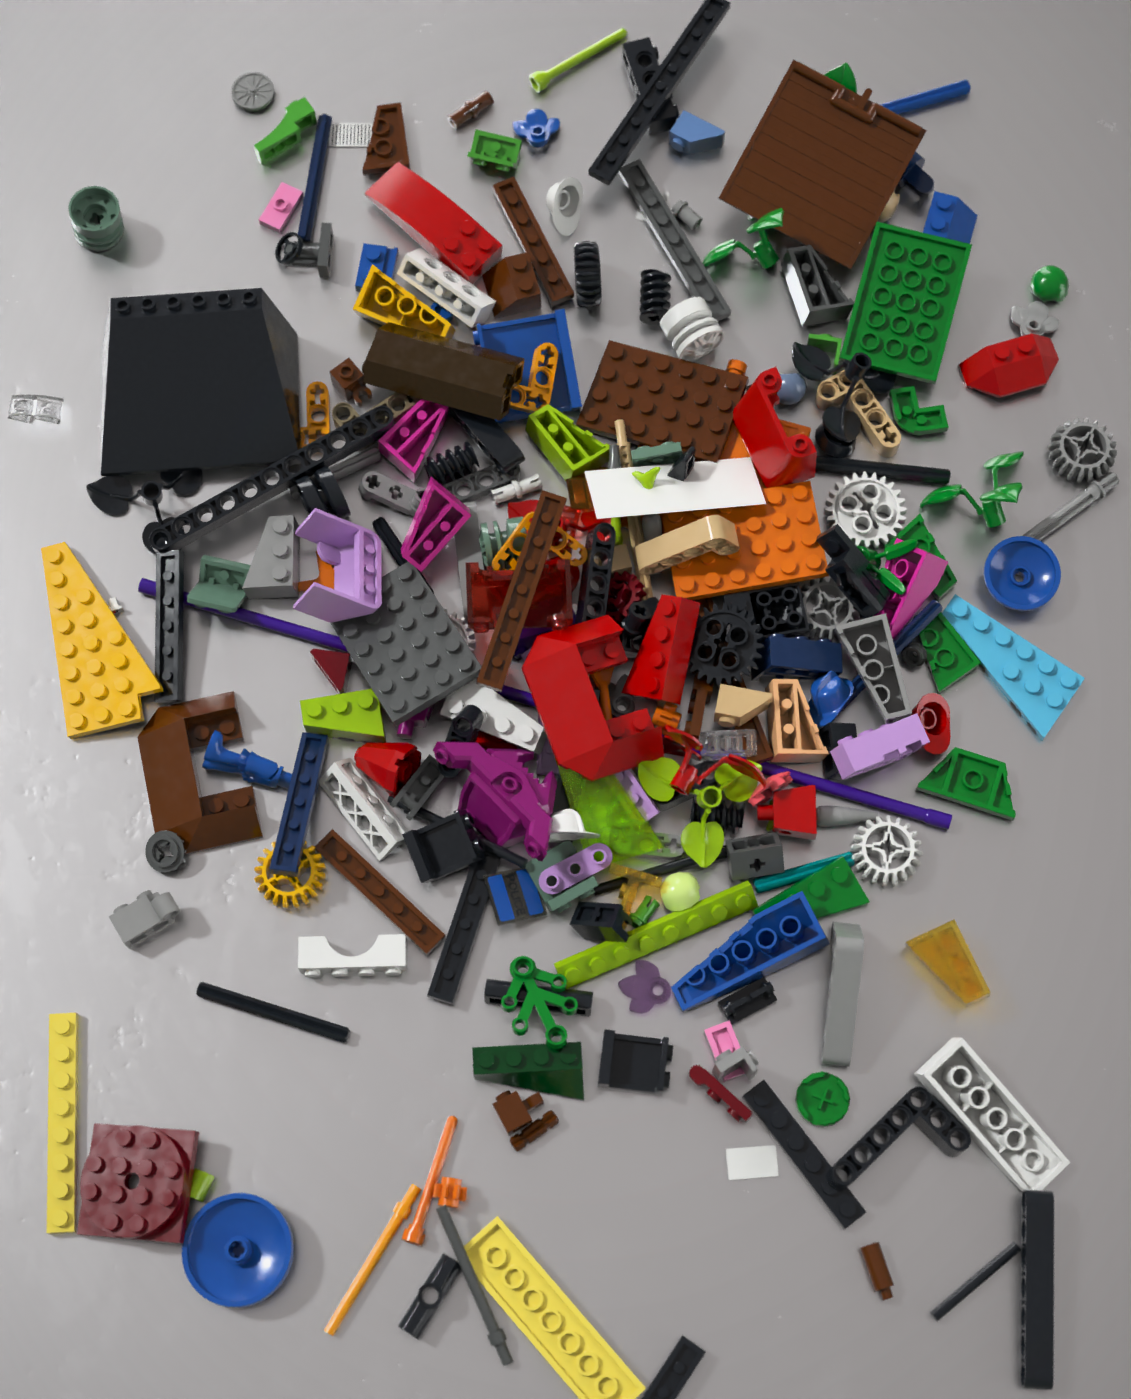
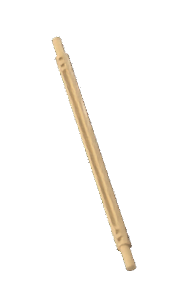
[614,419,666,708]

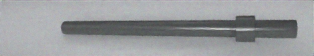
[436,1204,513,1366]

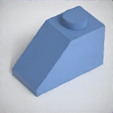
[669,110,725,155]

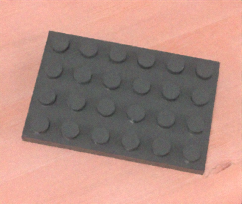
[330,562,482,727]

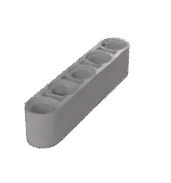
[454,501,490,620]

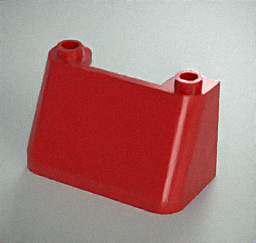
[733,367,817,488]

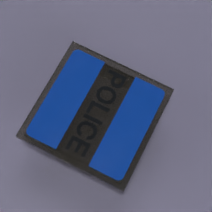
[483,868,547,926]

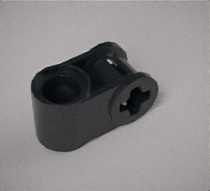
[621,597,659,637]

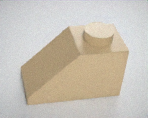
[714,684,772,728]

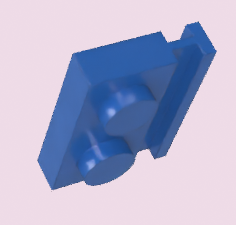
[355,243,399,291]

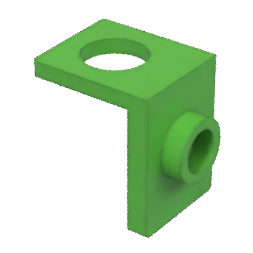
[807,334,842,375]

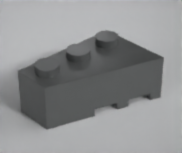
[781,245,854,327]

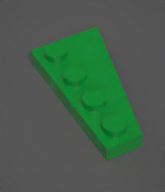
[752,856,870,918]

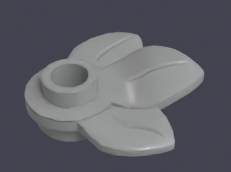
[1011,301,1059,336]

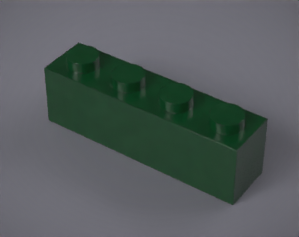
[472,1042,584,1101]

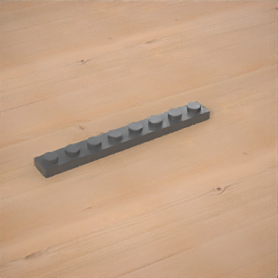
[618,159,731,321]

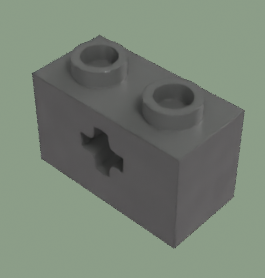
[725,832,785,881]

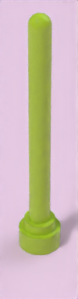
[529,28,627,92]

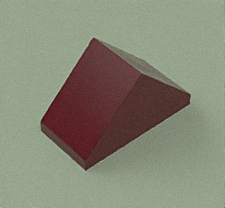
[310,649,352,694]

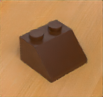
[482,252,541,319]

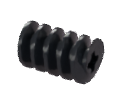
[639,269,671,325]
[424,442,480,484]
[690,795,745,835]

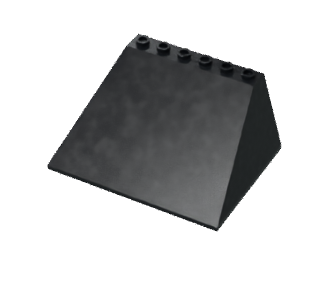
[101,288,301,476]

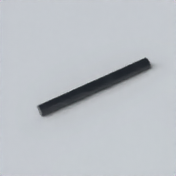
[930,1242,1021,1322]

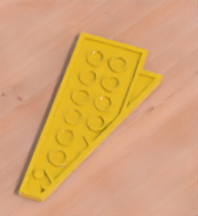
[41,542,163,739]

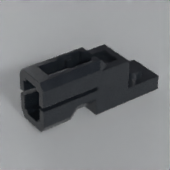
[816,524,891,619]

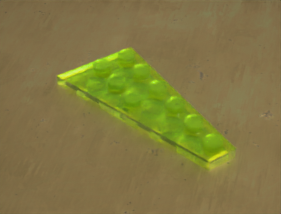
[555,758,666,863]

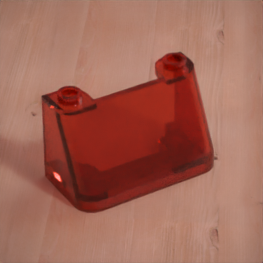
[466,559,573,633]

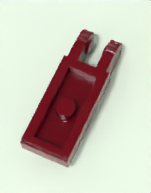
[689,1064,753,1123]

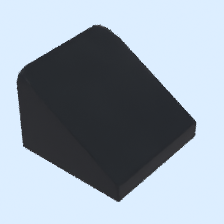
[667,446,696,481]

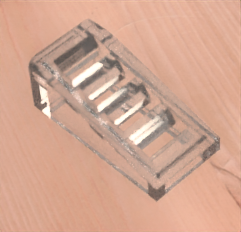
[700,729,757,760]

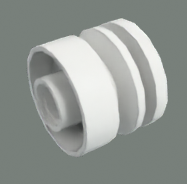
[660,297,725,361]

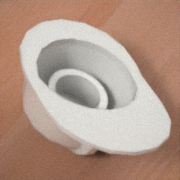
[546,177,583,236]
[549,809,600,843]

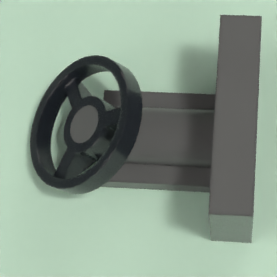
[275,223,333,278]

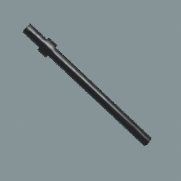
[387,795,528,869]
[593,845,727,896]

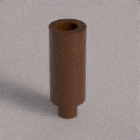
[860,1242,894,1300]

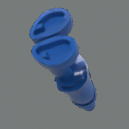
[202,730,292,789]

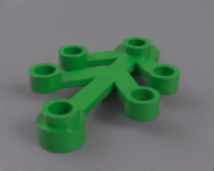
[501,956,578,1049]

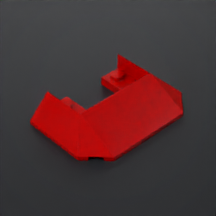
[521,615,664,782]

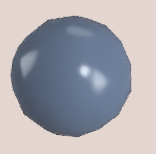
[777,373,807,405]

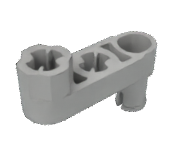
[358,471,426,516]

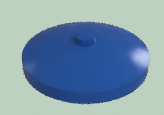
[182,1193,294,1308]

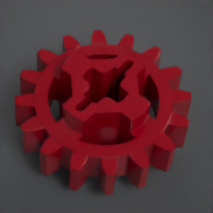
[594,571,647,625]

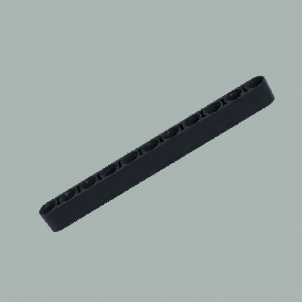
[149,405,395,552]

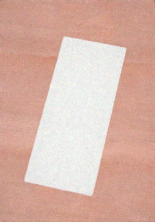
[585,457,766,519]

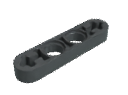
[442,464,521,503]

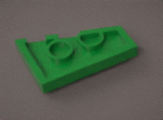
[884,514,957,600]
[913,612,981,694]

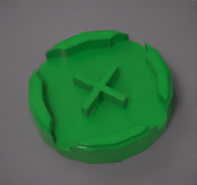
[795,1072,850,1127]

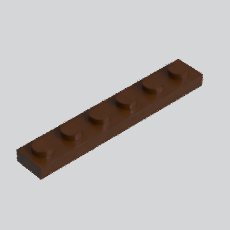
[492,176,574,307]
[315,829,446,956]

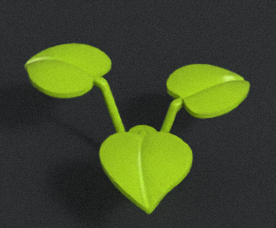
[638,757,762,868]

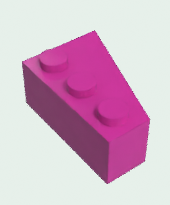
[378,399,448,484]
[401,477,472,572]

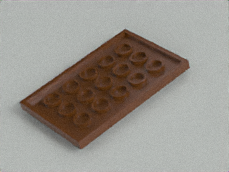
[576,340,749,463]

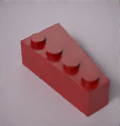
[621,595,701,705]

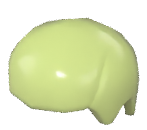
[660,872,700,911]

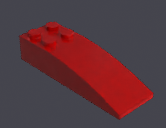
[364,162,503,285]

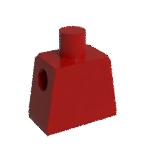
[757,785,817,840]

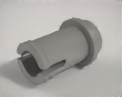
[672,200,703,230]

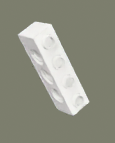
[397,248,496,328]

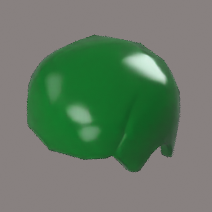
[1030,266,1069,303]

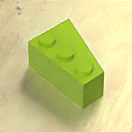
[525,404,609,485]
[300,689,386,743]

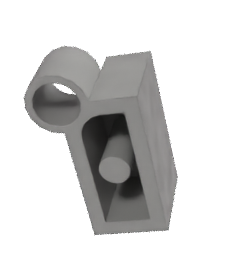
[109,890,180,948]

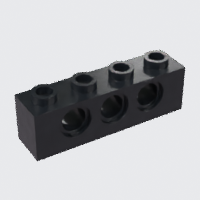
[622,37,679,135]

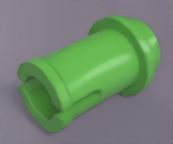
[629,895,660,928]

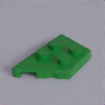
[916,747,1016,821]

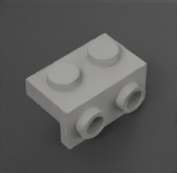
[712,1046,759,1081]

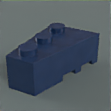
[751,634,843,681]

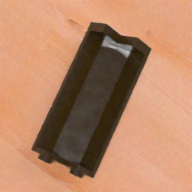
[362,322,525,421]

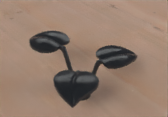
[792,342,897,442]
[86,469,203,555]

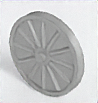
[231,72,274,111]

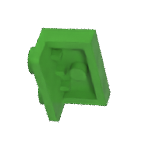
[467,130,523,172]

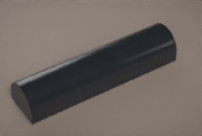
[484,979,593,1016]

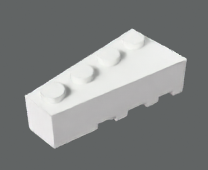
[440,678,547,755]

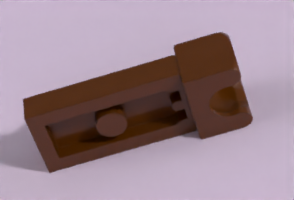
[684,673,714,740]

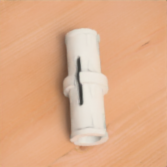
[491,474,543,505]

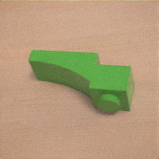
[254,97,317,164]

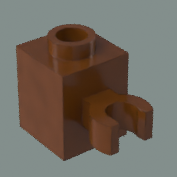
[329,358,373,407]
[493,1090,544,1136]

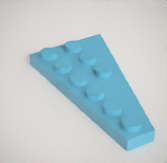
[942,594,1085,741]

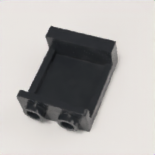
[402,809,485,883]
[598,1029,673,1095]

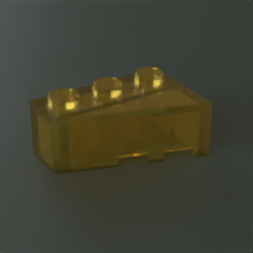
[905,920,991,1007]

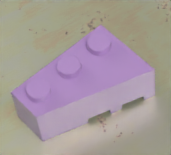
[830,713,930,780]

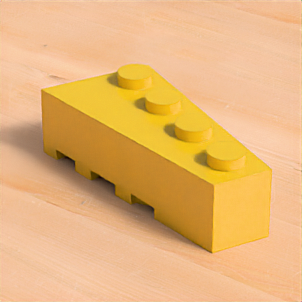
[353,264,456,339]

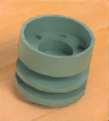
[68,186,124,251]
[479,516,527,576]

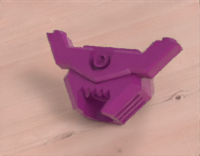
[433,742,557,862]

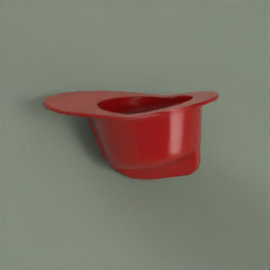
[912,693,951,755]

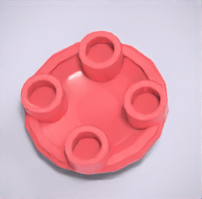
[748,771,793,807]

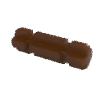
[509,1110,559,1151]

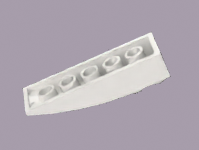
[914,1038,1070,1192]

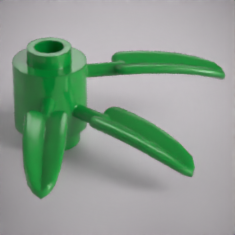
[857,539,918,619]

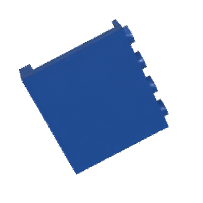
[472,309,582,424]

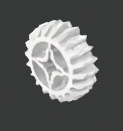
[851,815,923,886]

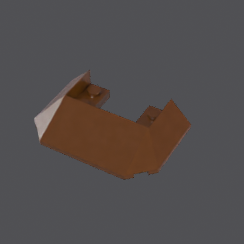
[137,691,263,855]

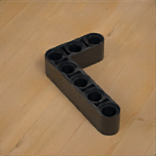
[575,523,646,658]
[827,1086,971,1190]

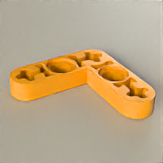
[510,343,558,414]
[300,381,331,448]
[492,512,588,576]

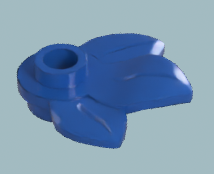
[513,109,560,148]

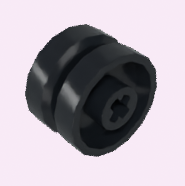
[295,466,351,519]

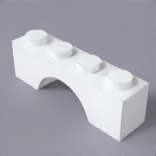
[298,934,407,977]

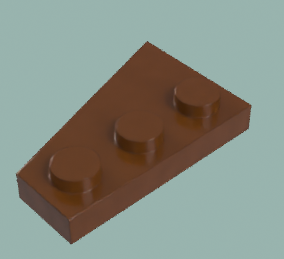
[362,102,410,175]

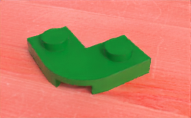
[889,386,948,435]

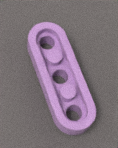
[539,843,613,894]

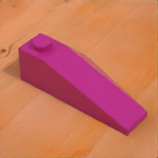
[874,538,948,639]

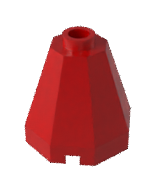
[354,743,422,798]

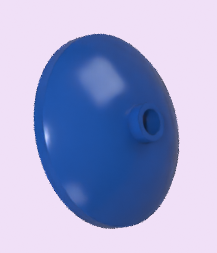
[984,536,1061,611]

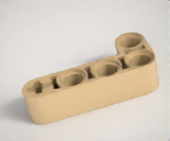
[815,370,901,458]
[635,515,740,575]

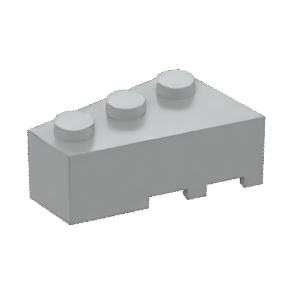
[242,515,300,599]

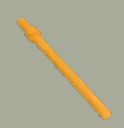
[324,1184,421,1336]

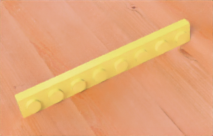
[47,1013,78,1234]

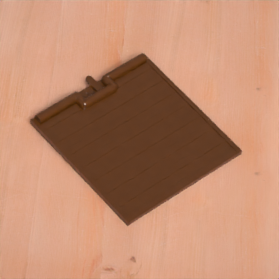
[718,59,927,270]

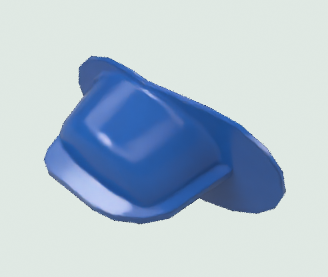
[808,671,854,728]

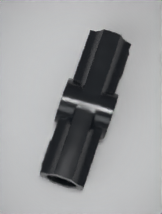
[398,1253,462,1340]

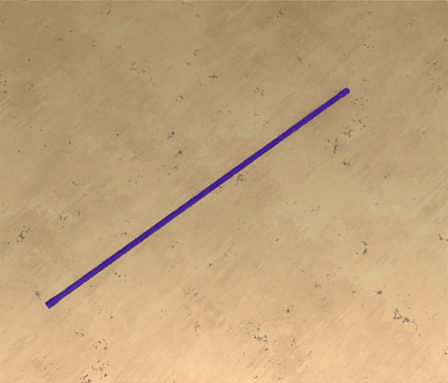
[138,578,952,830]

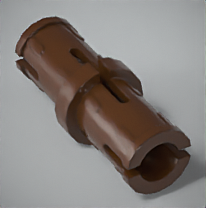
[447,90,494,129]

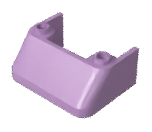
[293,508,382,623]

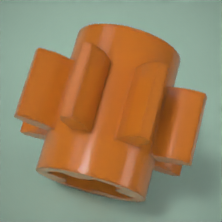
[652,702,682,735]
[433,1177,467,1208]

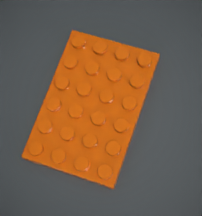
[661,481,829,600]

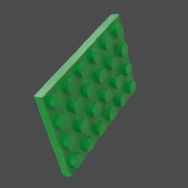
[839,222,972,384]

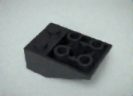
[722,582,809,644]

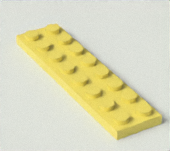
[464,1216,646,1399]

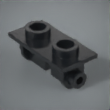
[718,977,777,1025]

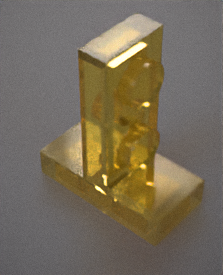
[608,862,663,931]

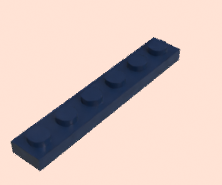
[269,732,329,877]

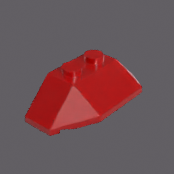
[958,333,1059,398]

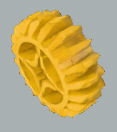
[254,841,326,909]

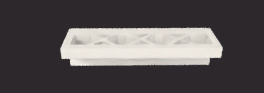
[319,758,408,861]

